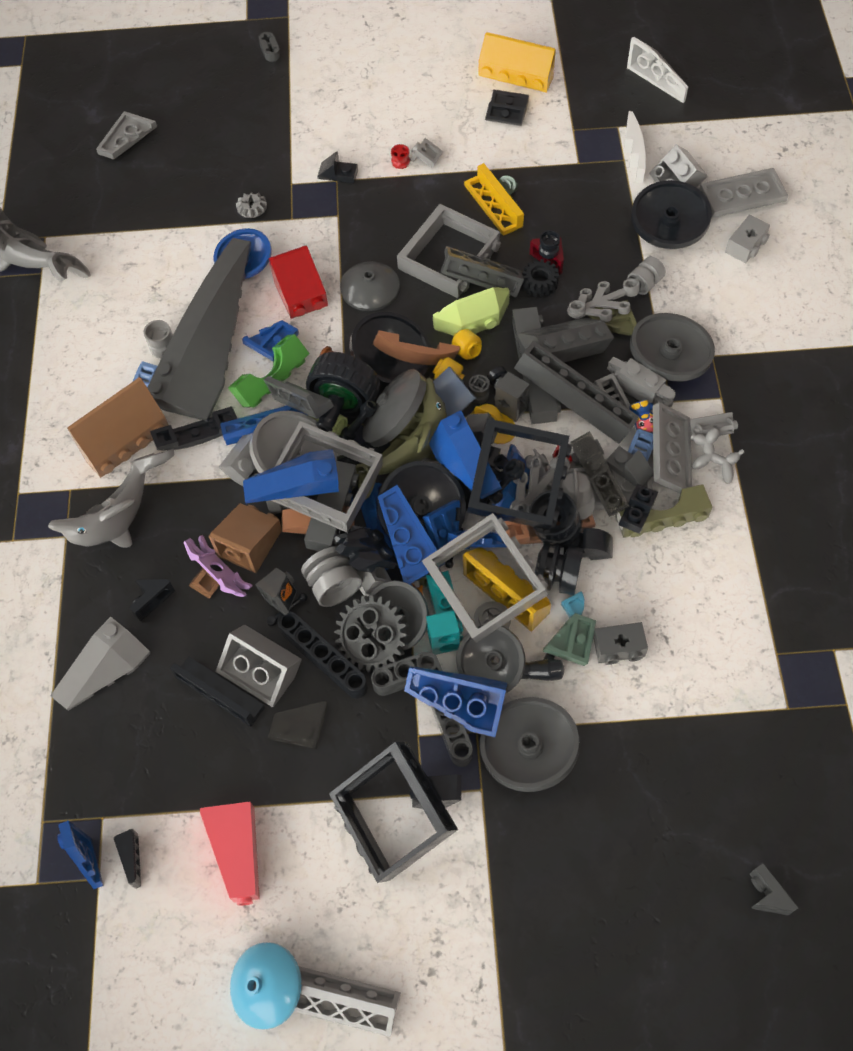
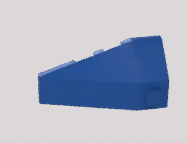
[429,410,502,499]
[243,449,339,503]
[404,666,507,737]

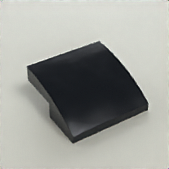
[485,89,529,126]

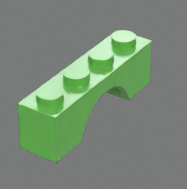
[228,334,310,408]

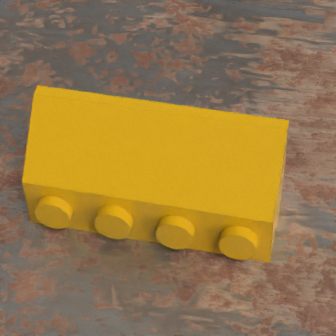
[479,32,556,93]
[463,548,551,632]

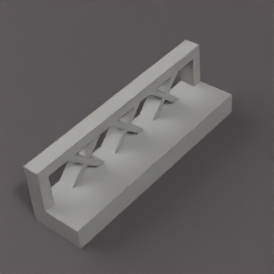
[294,966,401,1037]

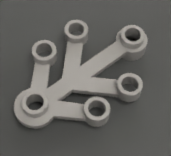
[567,278,640,322]
[510,456,570,513]

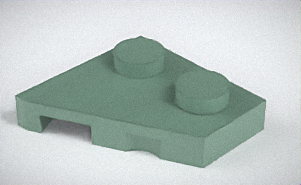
[543,613,596,666]

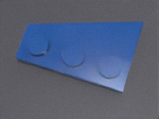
[57,820,104,889]

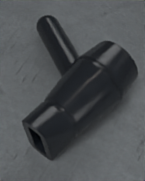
[521,653,564,681]

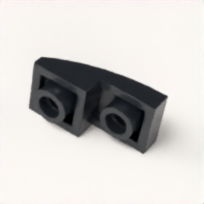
[619,484,658,534]

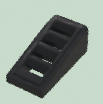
[113,829,141,889]

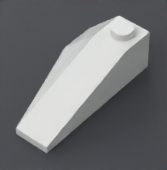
[627,37,688,103]

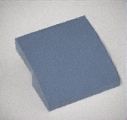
[433,366,476,417]

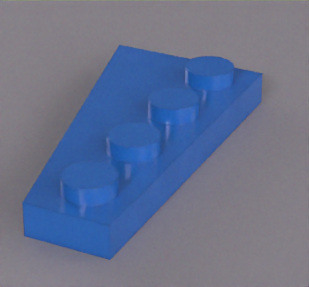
[378,485,445,585]

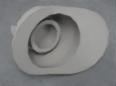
[560,469,595,520]

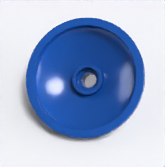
[213,228,272,279]

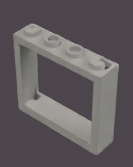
[397,204,501,298]
[271,421,383,533]
[422,513,548,643]

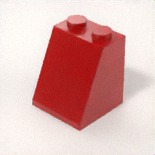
[269,245,328,319]

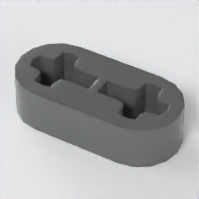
[259,32,280,61]

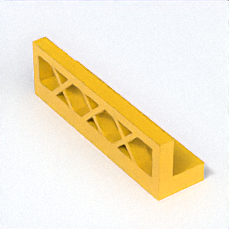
[464,163,524,236]

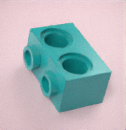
[426,611,463,655]

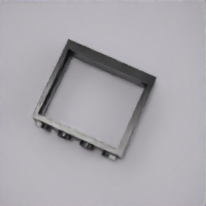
[467,418,572,530]
[329,742,458,883]

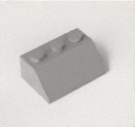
[216,625,302,707]

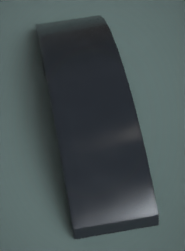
[150,406,238,451]

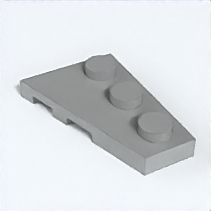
[96,111,157,159]

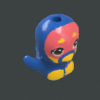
[629,400,654,434]

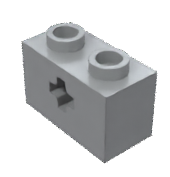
[725,214,770,263]

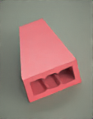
[200,802,260,906]

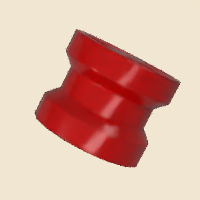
[391,144,410,169]

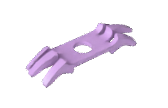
[184,535,253,597]

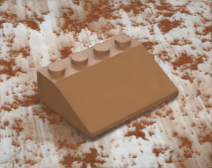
[67,377,168,478]

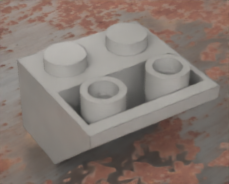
[649,144,708,188]
[219,433,259,486]

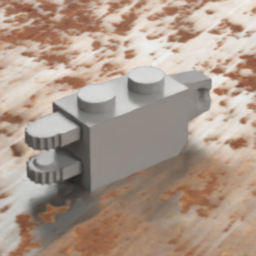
[607,357,676,407]

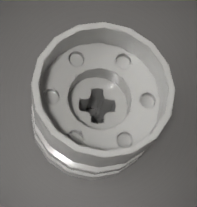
[301,546,362,607]

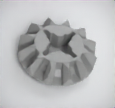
[236,191,267,218]
[474,601,511,629]

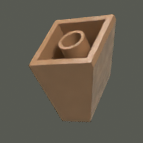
[209,503,282,573]

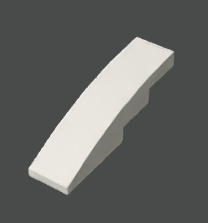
[623,111,646,183]

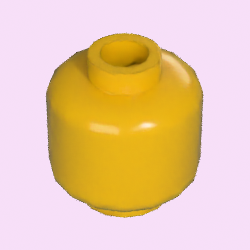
[451,329,482,360]
[432,357,465,380]

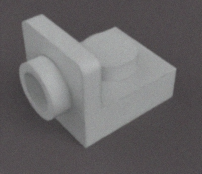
[411,138,443,167]

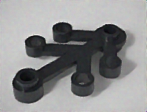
[459,454,525,504]

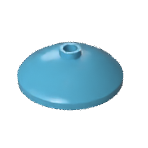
[230,943,301,1029]

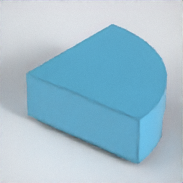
[561,591,584,618]

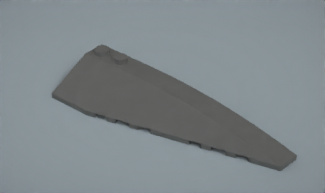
[147,238,251,422]

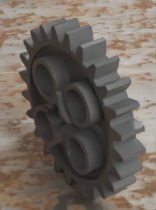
[334,595,410,672]

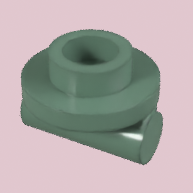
[498,175,518,195]

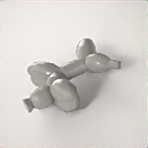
[690,428,745,483]

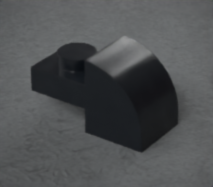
[563,528,613,560]

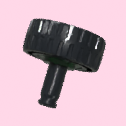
[306,352,380,432]

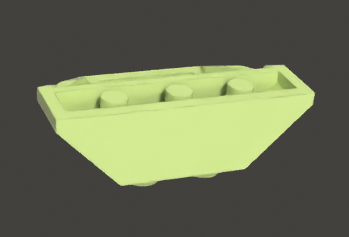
[433,287,510,336]

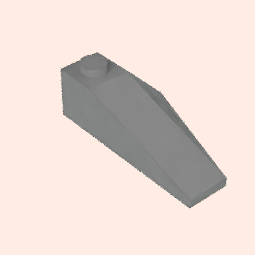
[50,617,151,711]

